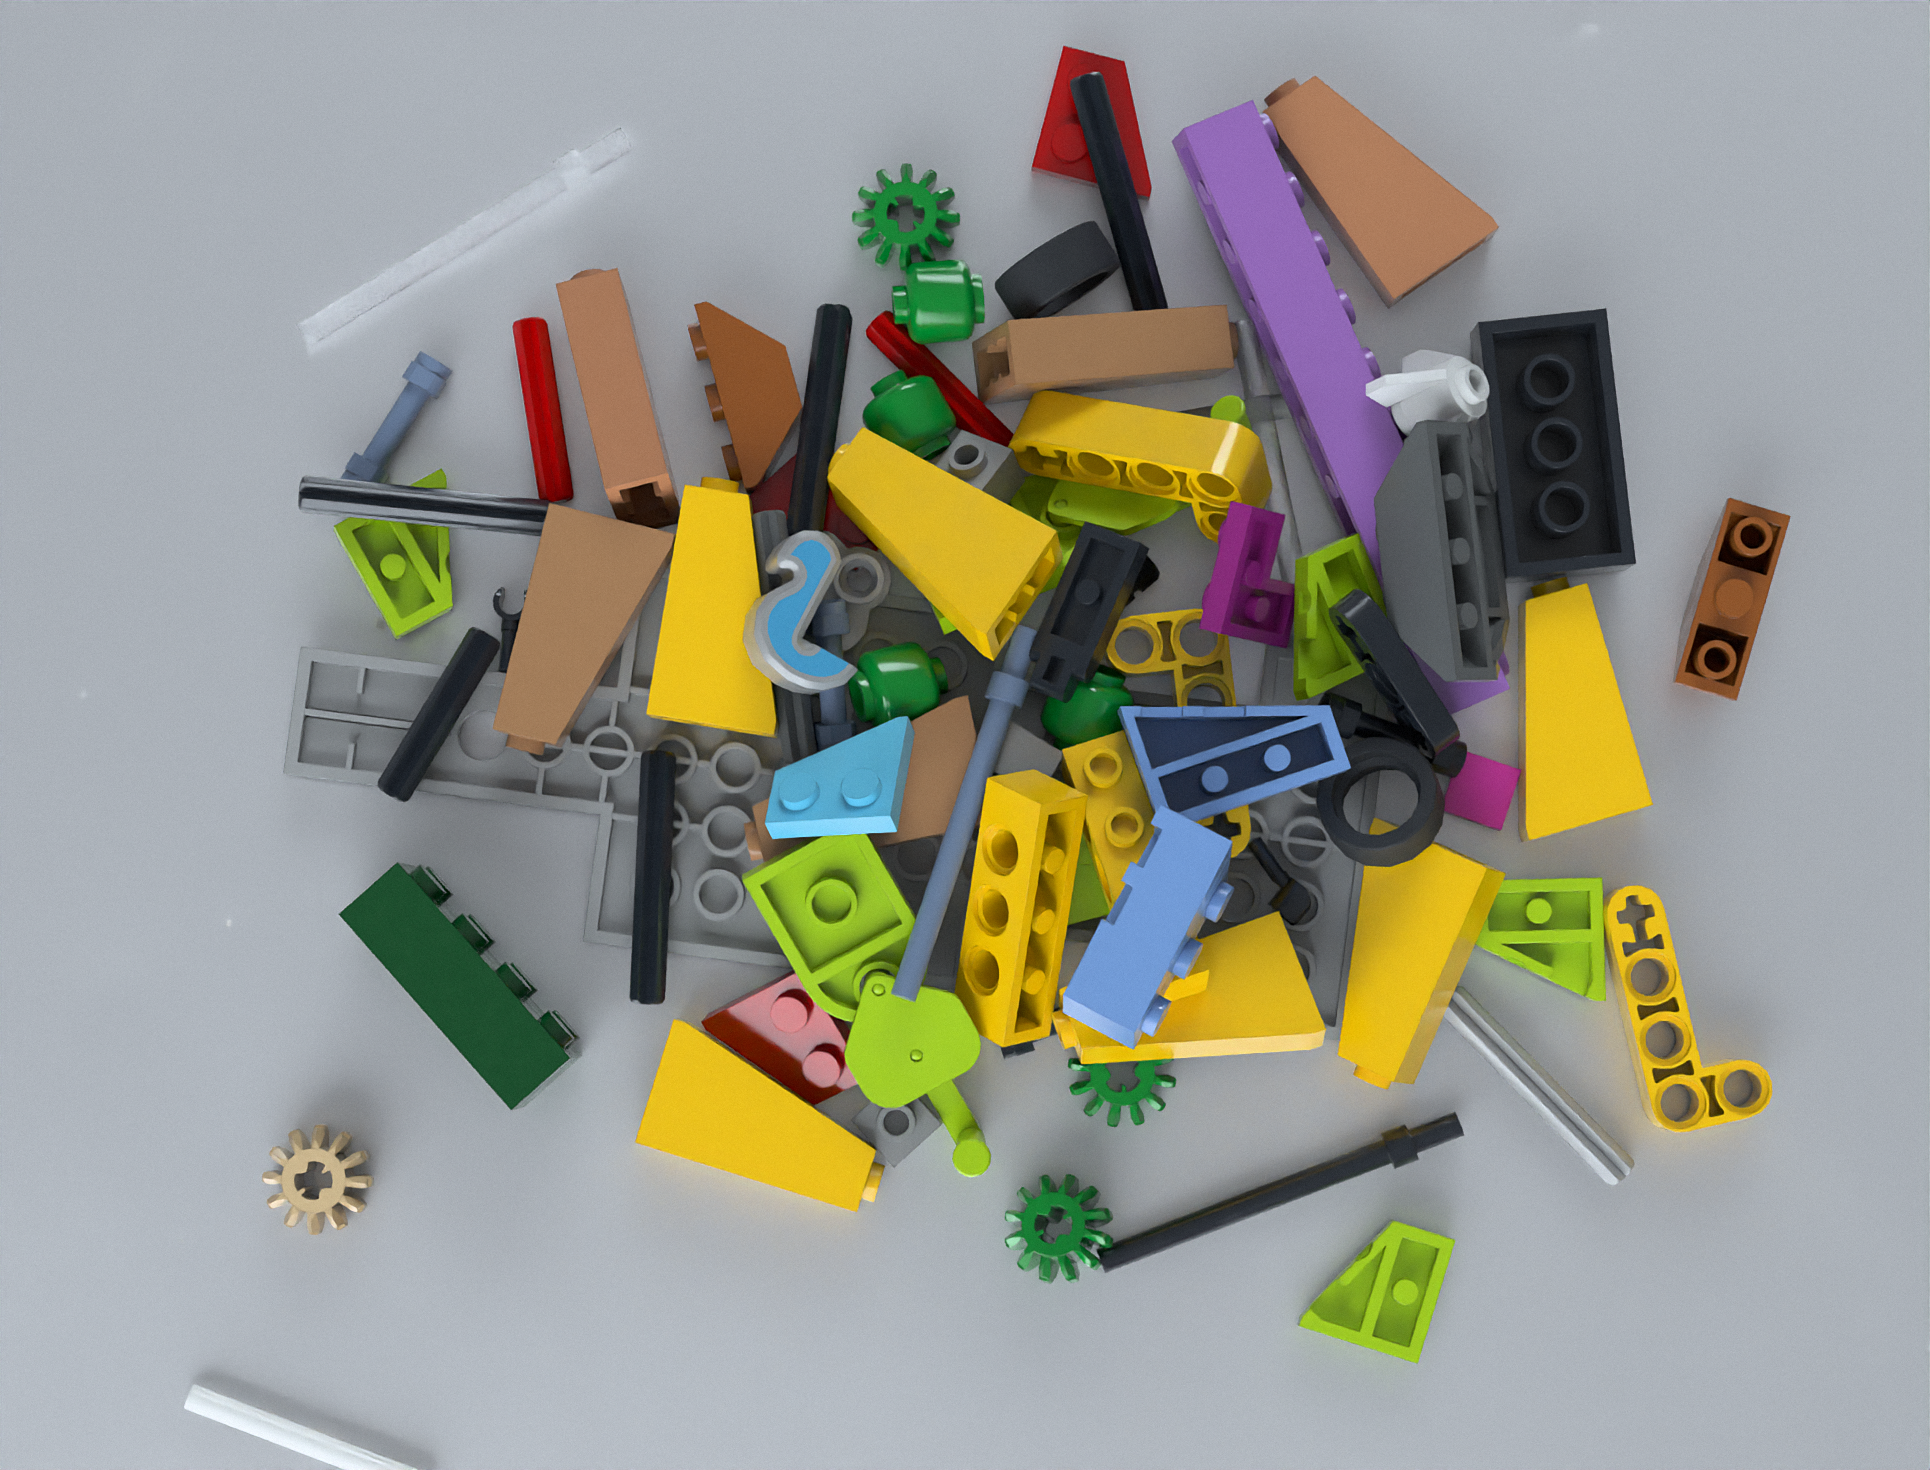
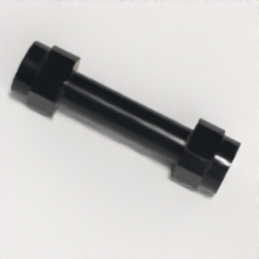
[1318,692,1467,778]

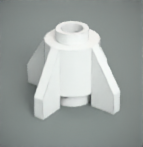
[1366,349,1490,443]

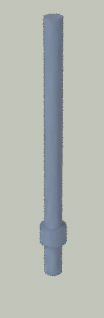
[891,625,1038,1002]

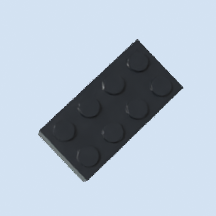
[1470,308,1636,584]

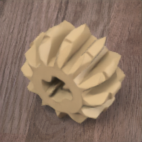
[262,1124,374,1235]

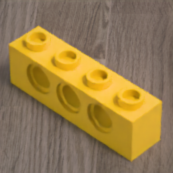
[1062,730,1209,1001]
[954,769,1088,1047]

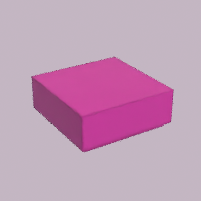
[1443,752,1521,831]

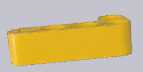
[1008,391,1272,544]
[1104,608,1251,859]
[1603,885,1772,1132]

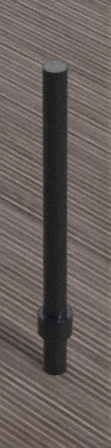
[1096,1112,1464,1273]

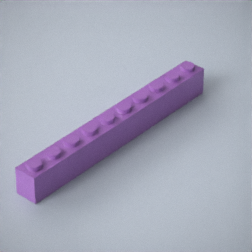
[1171,100,1510,715]

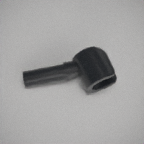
[493,587,527,673]
[1248,837,1311,926]

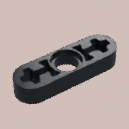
[1328,588,1460,758]

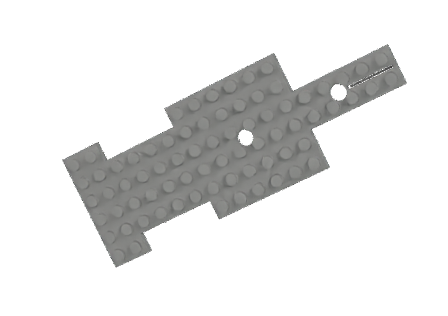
[283,566,1388,1040]

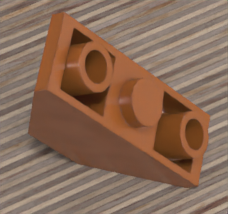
[687,301,803,495]
[1673,498,1791,701]

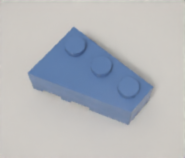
[1117,705,1351,822]
[1063,804,1234,1050]

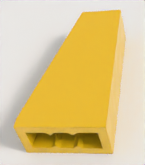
[827,427,1063,661]
[646,477,779,738]
[1518,577,1654,843]
[1338,817,1506,1090]
[1051,911,1326,1064]
[635,1018,885,1212]

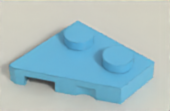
[765,716,915,839]

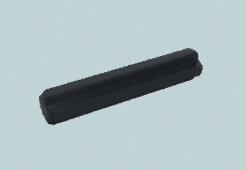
[377,627,500,802]

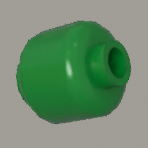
[891,259,985,344]
[862,370,957,462]
[848,641,948,727]
[1040,664,1134,752]

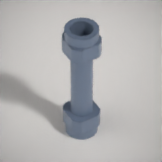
[340,351,452,483]
[806,599,857,752]

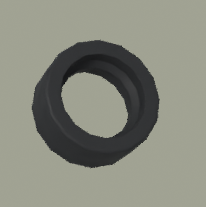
[995,221,1120,320]
[1316,737,1445,867]

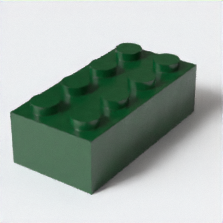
[339,862,582,1110]

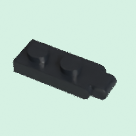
[1029,521,1150,703]

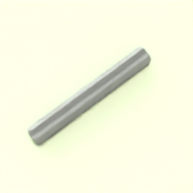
[1443,986,1635,1185]

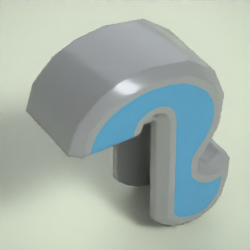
[742,531,858,694]

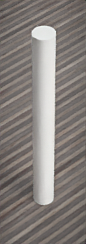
[184,1384,419,1470]

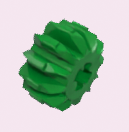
[852,163,960,274]
[1067,1058,1176,1127]
[1005,1174,1113,1284]

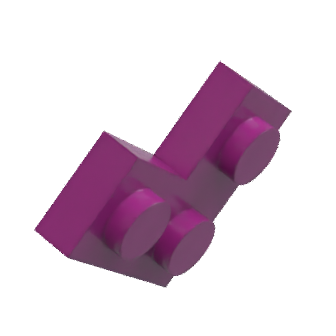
[1199,501,1295,649]

